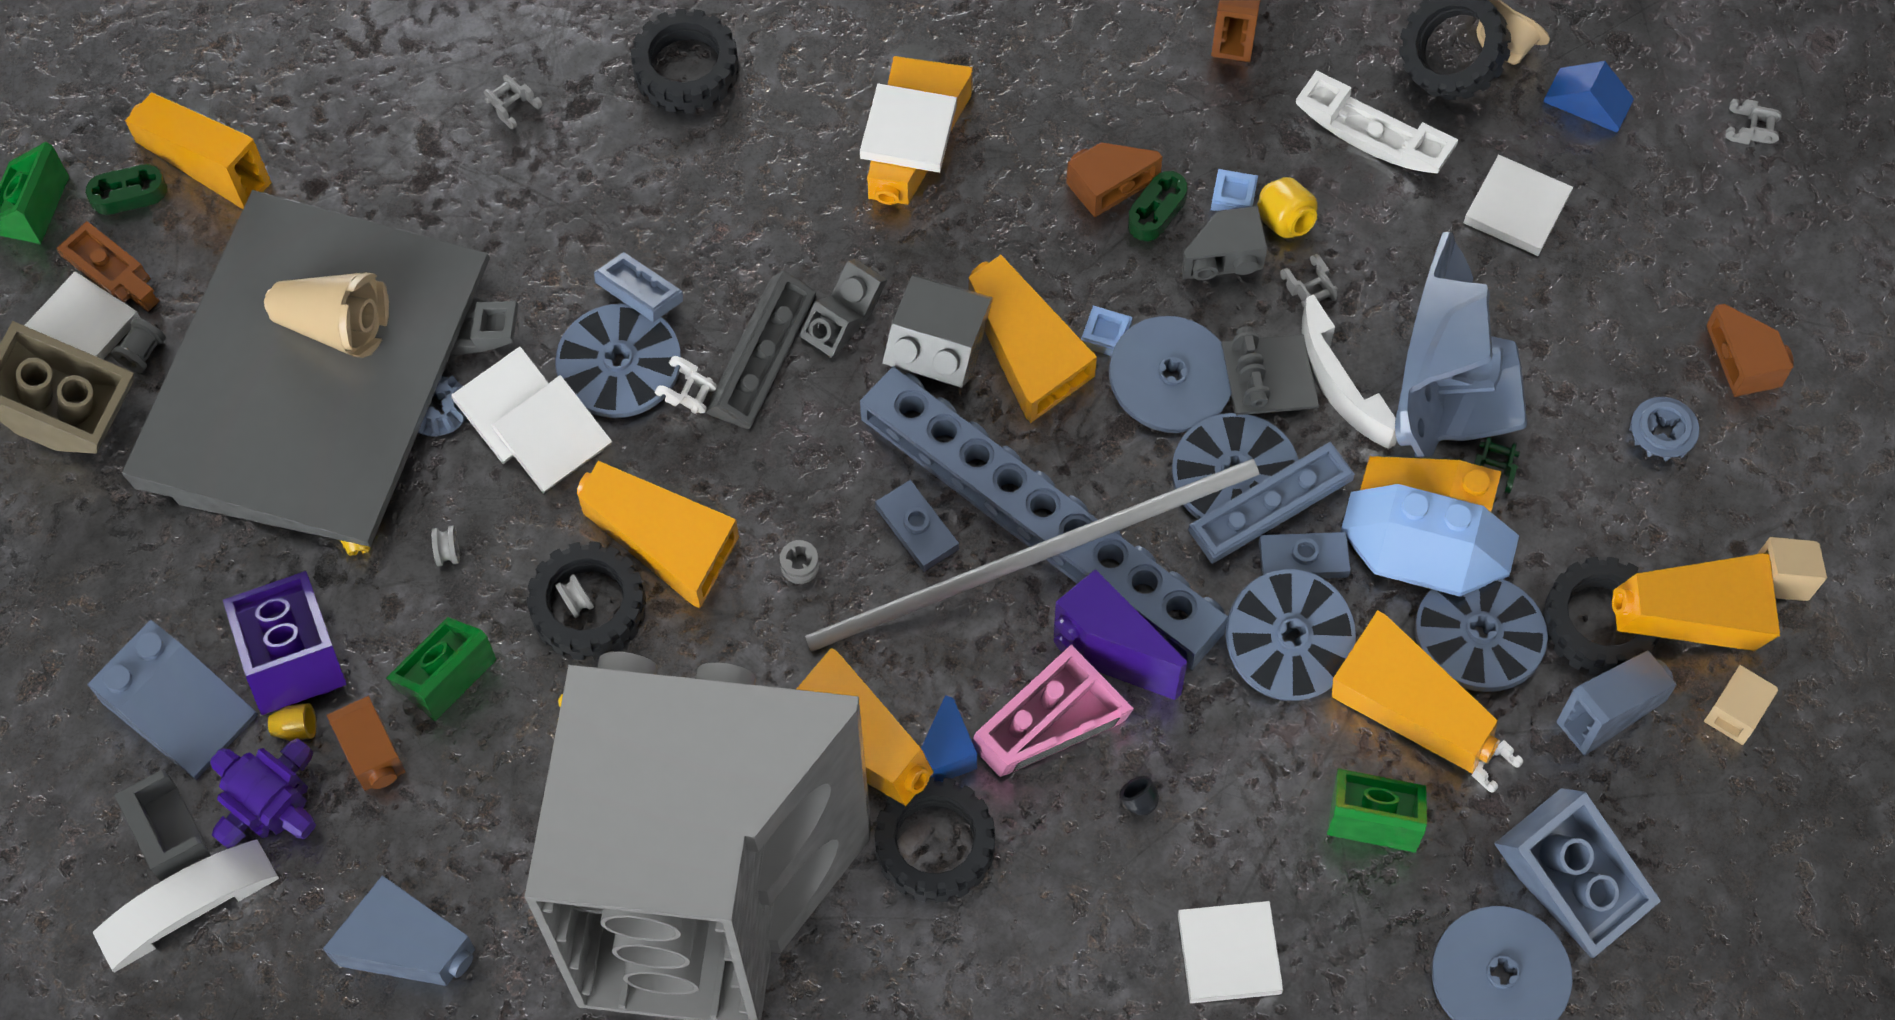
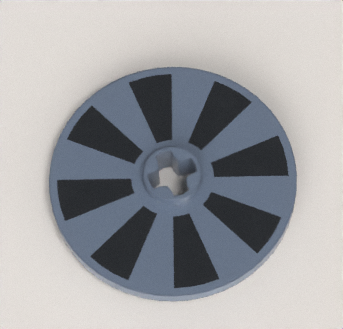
[555,304,681,418]
[1172,413,1299,519]
[1226,569,1356,701]
[1415,579,1548,692]

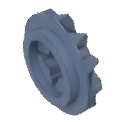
[418,375,467,436]
[1629,397,1699,462]

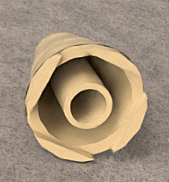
[264,272,389,358]

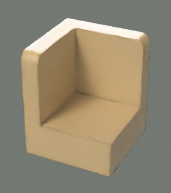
[1757,537,1827,601]
[1704,665,1778,745]

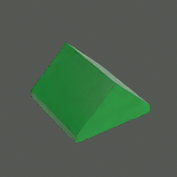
[0,142,70,244]
[386,617,497,722]
[1326,768,1427,853]

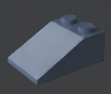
[87,620,258,780]
[1494,788,1661,958]

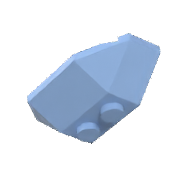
[1340,484,1519,597]

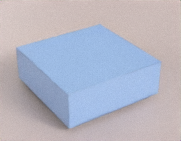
[1211,169,1258,211]
[1081,305,1133,356]

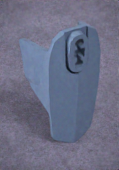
[1395,232,1527,457]

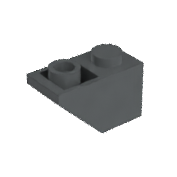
[1181,206,1267,280]

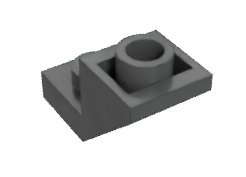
[799,259,888,357]

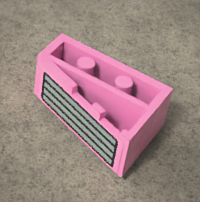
[972,644,1134,777]

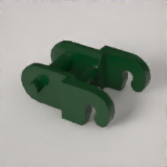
[1474,436,1520,494]

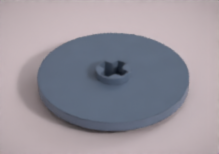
[1109,316,1231,433]
[1432,906,1572,1020]

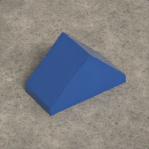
[1543,61,1634,133]
[921,695,977,782]

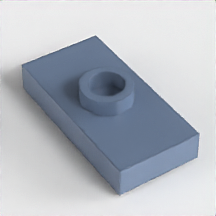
[594,252,683,322]
[875,480,959,572]
[1259,532,1350,578]

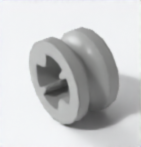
[431,526,460,566]
[780,540,819,584]
[555,574,594,618]

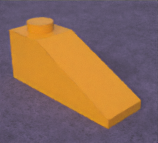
[1360,456,1501,512]

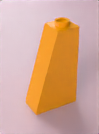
[867,56,973,205]
[125,92,272,209]
[969,255,1097,423]
[577,461,739,608]
[1612,553,1780,651]
[1332,610,1500,774]
[795,648,934,806]

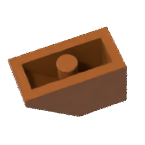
[1066,142,1163,218]
[1706,304,1794,397]
[327,695,406,791]

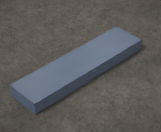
[1188,441,1355,564]

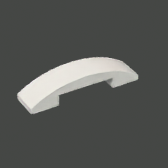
[1296,70,1458,173]
[1302,294,1397,449]
[93,839,279,972]

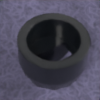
[1119,776,1159,815]

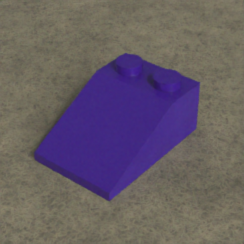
[1053,569,1187,700]
[223,571,347,715]

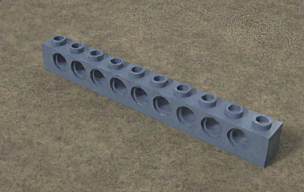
[860,366,1228,670]

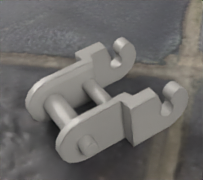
[484,74,543,129]
[1725,99,1782,145]
[1280,254,1338,307]

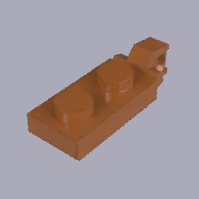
[56,221,160,312]

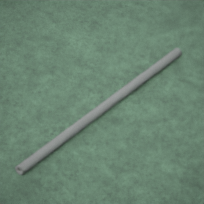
[805,459,1260,652]

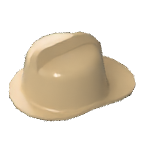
[1476,0,1550,65]

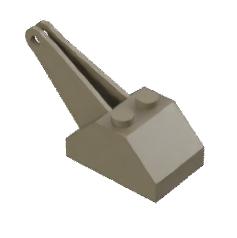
[0,321,134,454]

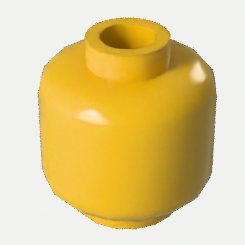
[1257,177,1318,238]

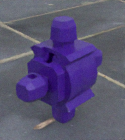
[210,738,316,849]

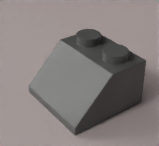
[882,274,993,387]

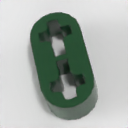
[85,164,167,215]
[1128,171,1187,241]

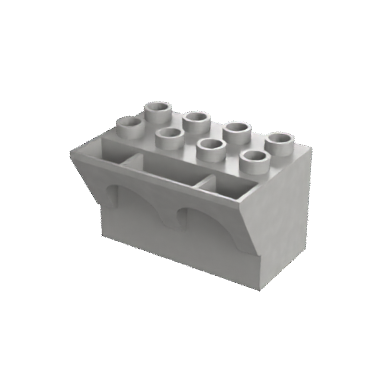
[524,652,872,1020]

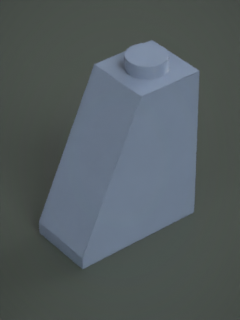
[1556,650,1677,756]
[323,875,475,986]

